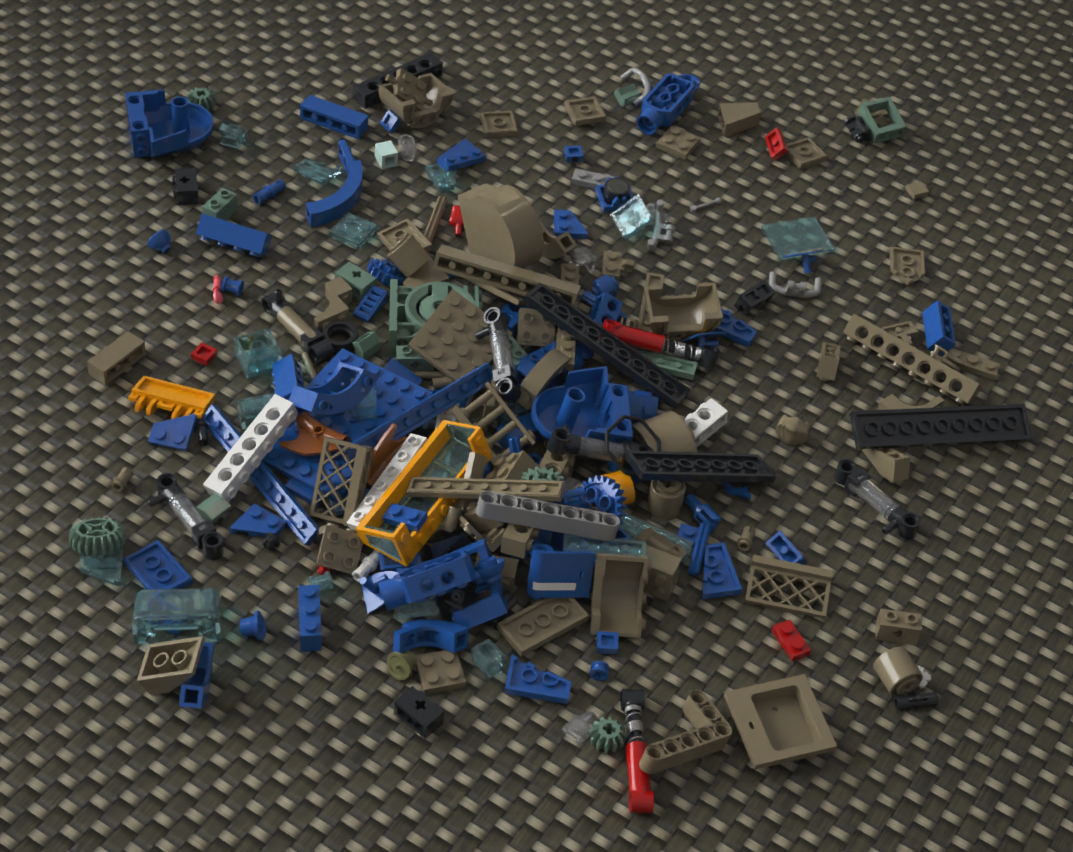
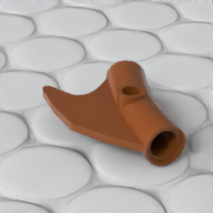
[279,412,350,456]
[367,423,407,487]

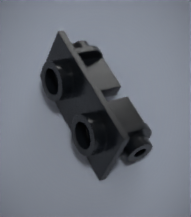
[844,111,870,142]
[444,581,479,610]

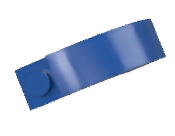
[393,619,469,653]
[179,642,215,709]

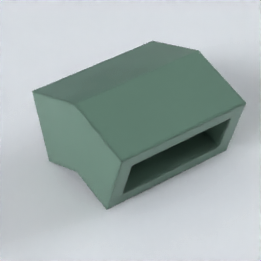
[614,83,641,107]
[352,332,380,360]
[196,494,231,523]

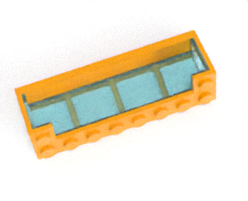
[355,420,493,566]

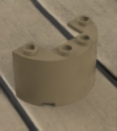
[379,73,455,128]
[644,282,723,342]
[631,411,698,453]
[590,553,652,638]

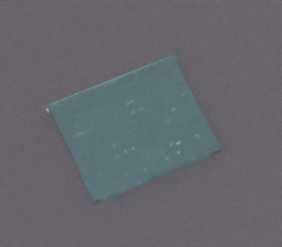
[761,217,836,260]

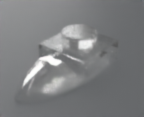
[562,710,598,744]

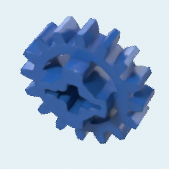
[367,258,405,286]

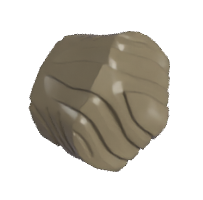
[775,414,809,446]

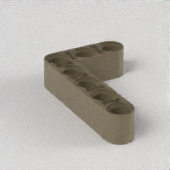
[639,689,732,774]

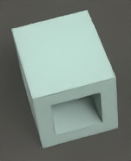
[375,140,398,169]

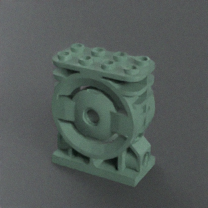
[389,279,482,357]

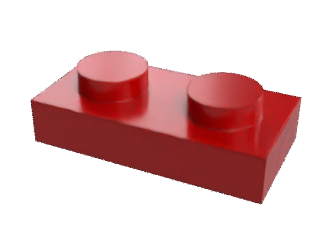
[765,127,788,161]
[771,620,811,661]

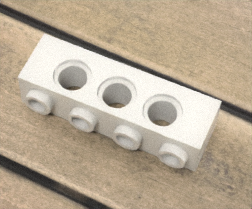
[685,398,728,448]

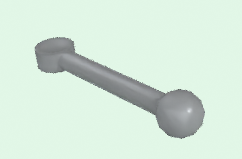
[690,197,722,212]

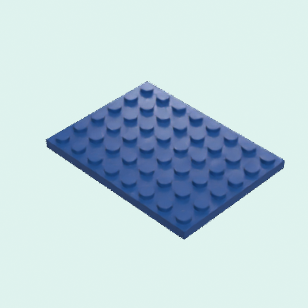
[262,348,433,503]

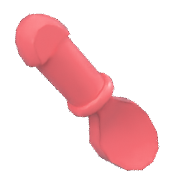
[213,275,224,304]

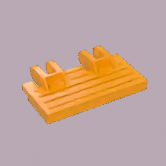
[128,376,215,419]

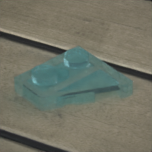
[294,159,342,185]

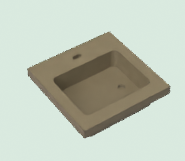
[724,674,837,769]

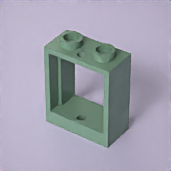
[858,97,906,144]

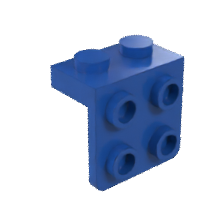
[628,390,658,419]

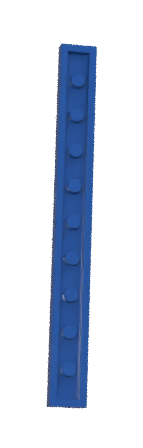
[343,363,493,466]
[201,404,319,546]

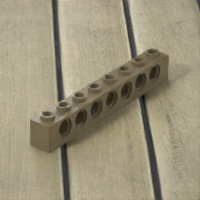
[843,313,983,405]
[500,449,576,559]

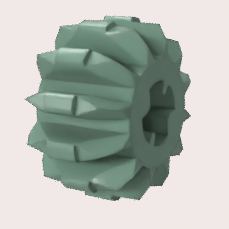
[187,87,216,111]
[589,716,627,754]

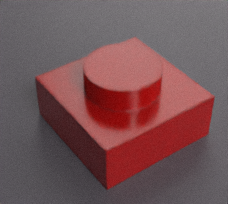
[191,342,218,366]

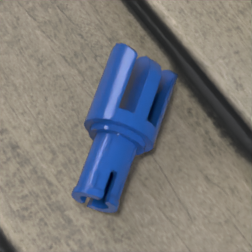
[684,494,722,534]

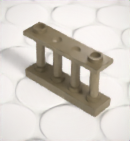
[451,382,537,467]

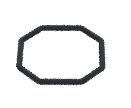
[605,415,661,477]

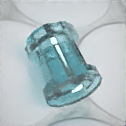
[308,571,333,590]

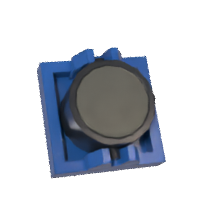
[595,177,637,213]

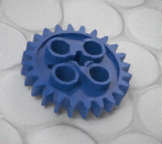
[577,475,627,542]

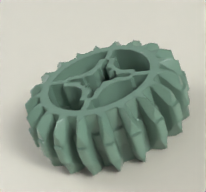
[69,517,126,557]

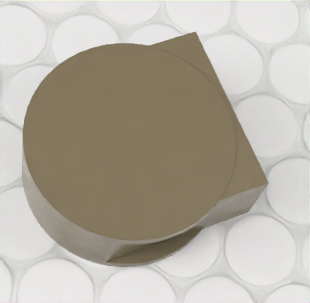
[458,183,544,268]

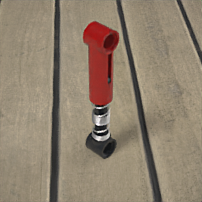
[603,319,720,369]
[620,689,654,813]

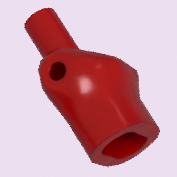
[449,205,464,237]

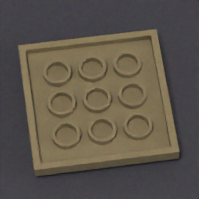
[407,289,512,381]

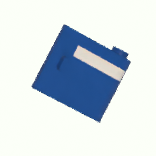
[526,544,595,599]

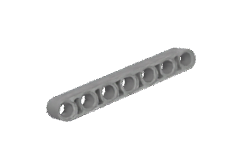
[476,491,620,541]

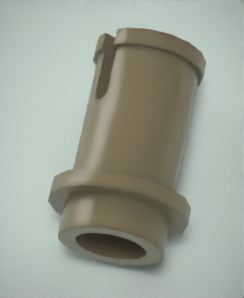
[432,376,454,390]
[111,467,134,492]
[442,506,461,533]
[737,526,756,551]

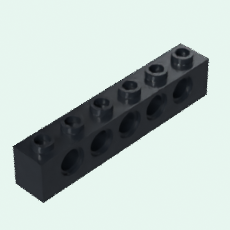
[353,53,443,109]

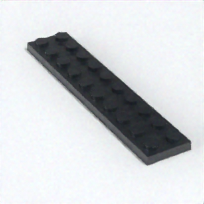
[523,283,691,409]
[849,404,1033,450]

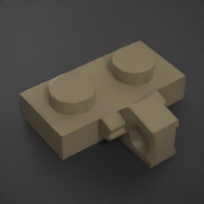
[602,251,634,281]
[882,321,919,345]

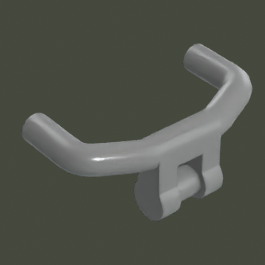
[621,68,655,106]
[648,199,676,252]
[769,271,822,298]

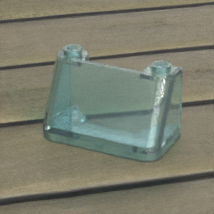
[132,588,221,644]

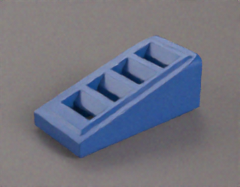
[353,285,388,323]

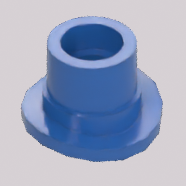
[240,611,267,640]

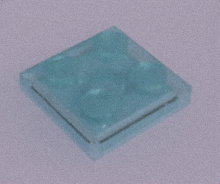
[611,194,654,240]
[329,212,377,250]

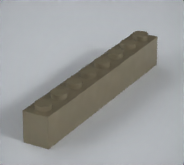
[433,245,581,307]

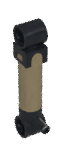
[261,289,334,363]

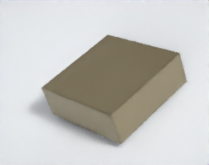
[905,181,929,199]

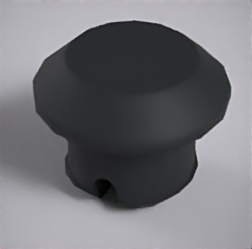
[262,532,280,550]

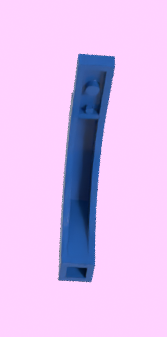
[306,139,363,227]

